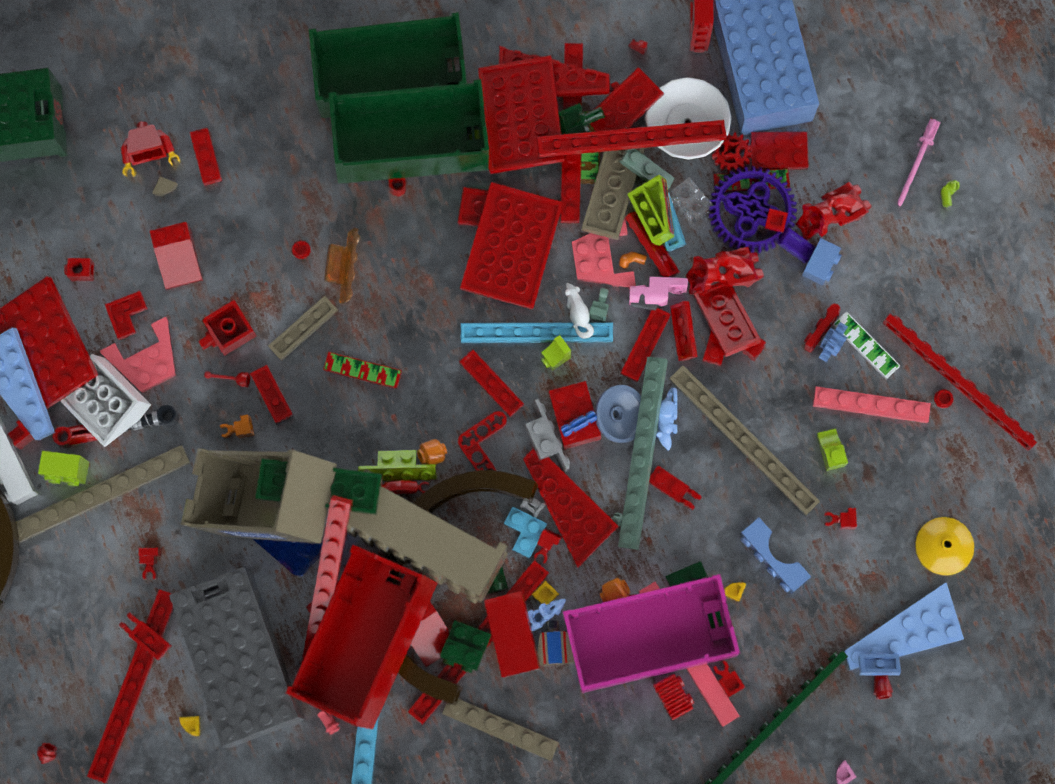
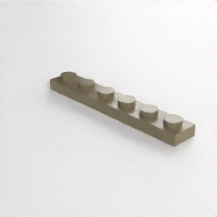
[442,699,559,761]

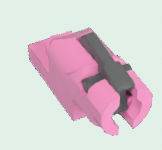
[629,277,688,310]

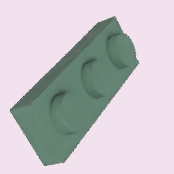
[619,149,675,190]

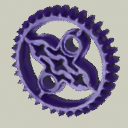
[708,166,797,253]

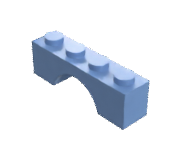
[740,518,811,594]

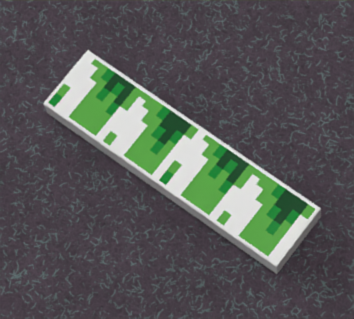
[832,311,900,380]

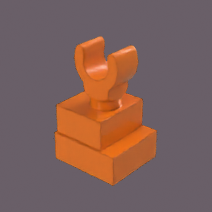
[220,414,255,438]

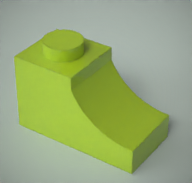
[540,335,571,371]
[816,429,848,471]

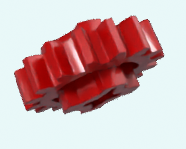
[712,132,752,173]

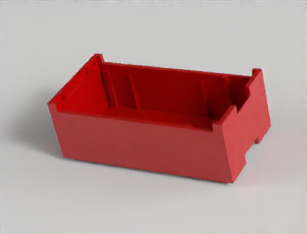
[286,544,438,730]

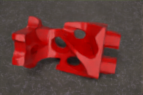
[795,182,871,241]
[686,247,764,295]

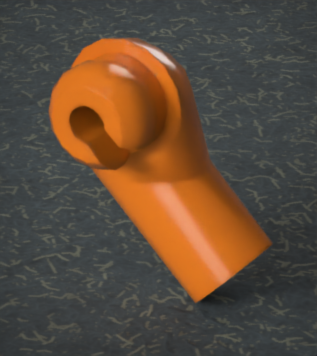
[619,252,647,268]

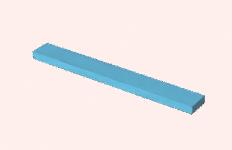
[461,322,613,343]

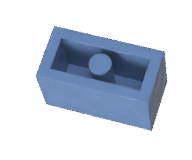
[802,238,842,286]

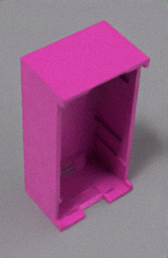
[563,574,740,693]

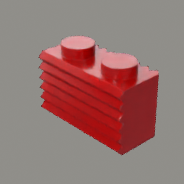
[653,674,695,721]

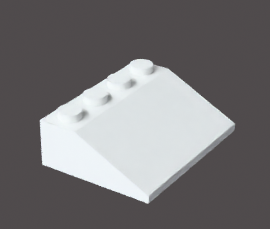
[60,354,151,447]

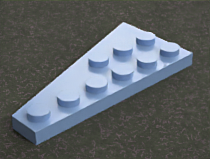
[0,328,55,440]
[844,583,964,670]

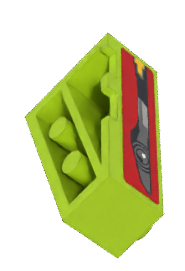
[627,174,675,246]

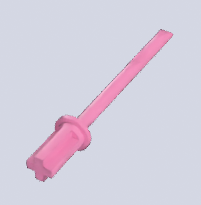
[897,119,940,207]

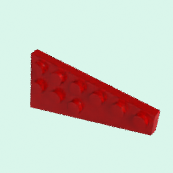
[499,46,610,97]
[523,448,619,568]

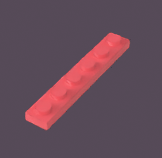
[813,386,931,423]

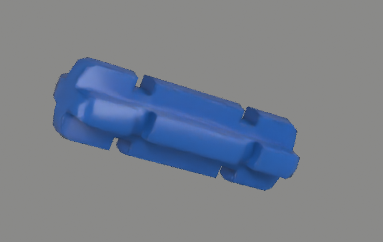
[561,411,597,437]

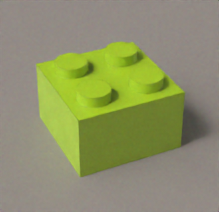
[38,451,89,487]

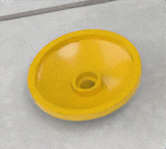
[915,517,974,576]

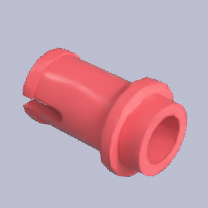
[317,711,340,735]

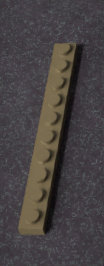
[669,366,820,516]
[16,445,190,543]

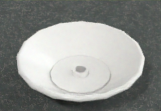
[645,77,732,160]

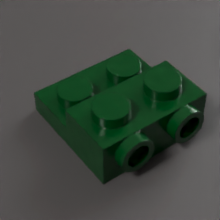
[440,620,491,674]

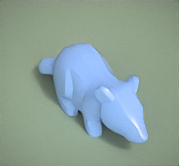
[656,387,677,451]
[528,599,566,632]

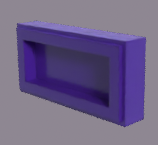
[778,228,816,263]

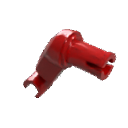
[381,480,429,495]

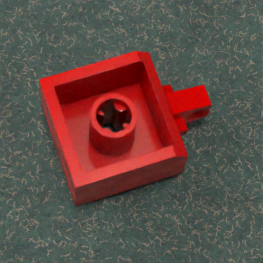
[198,300,257,356]

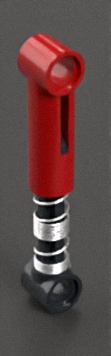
[52,405,179,448]

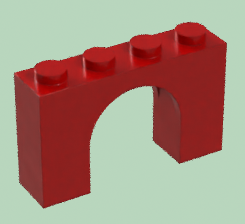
[689,0,714,53]

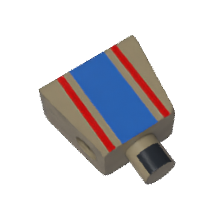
[537,620,574,666]

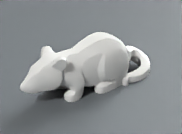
[565,283,594,339]

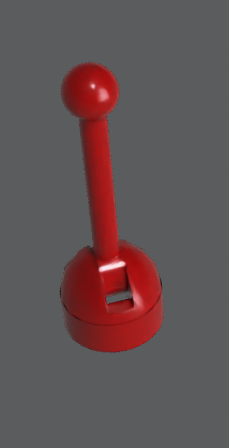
[204,371,251,388]

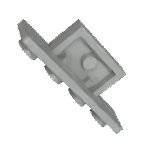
[524,399,570,472]

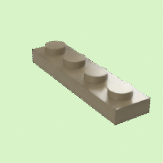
[268,296,338,361]

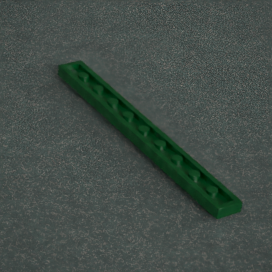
[704,651,848,784]

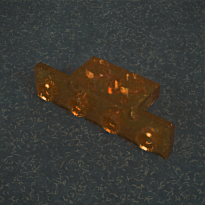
[324,228,360,304]

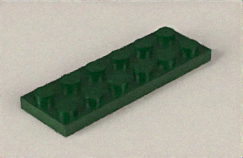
[255,458,383,515]

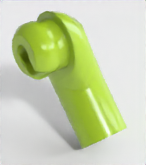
[941,180,960,207]

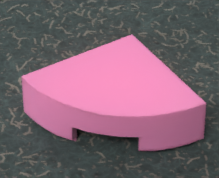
[836,760,856,784]

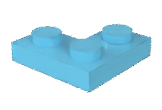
[504,506,547,559]

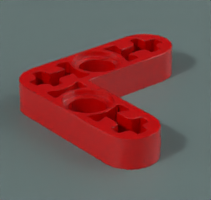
[458,411,507,471]

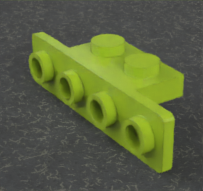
[358,450,436,481]

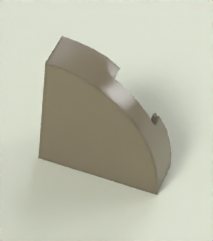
[152,176,178,196]

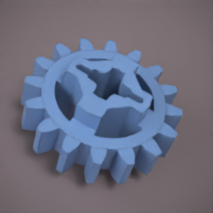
[819,322,848,362]

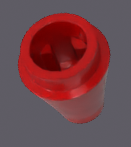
[874,675,893,700]

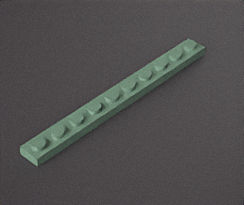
[618,357,668,550]

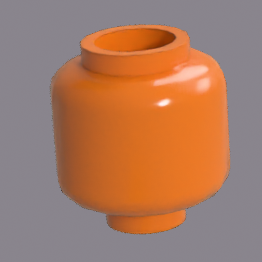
[417,439,447,465]
[600,578,630,602]

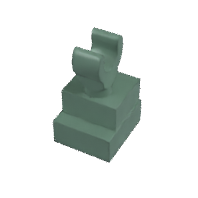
[589,288,609,322]

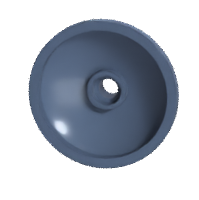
[595,385,641,443]

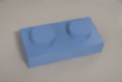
[858,654,901,676]

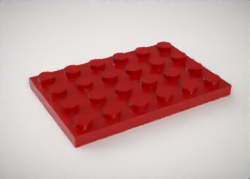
[478,55,565,174]
[460,182,564,310]
[0,276,98,409]

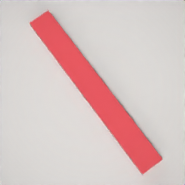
[638,581,739,727]

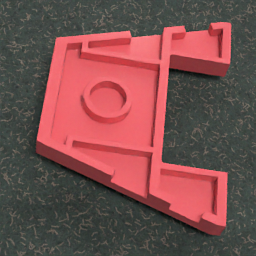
[572,218,636,289]
[100,317,176,393]

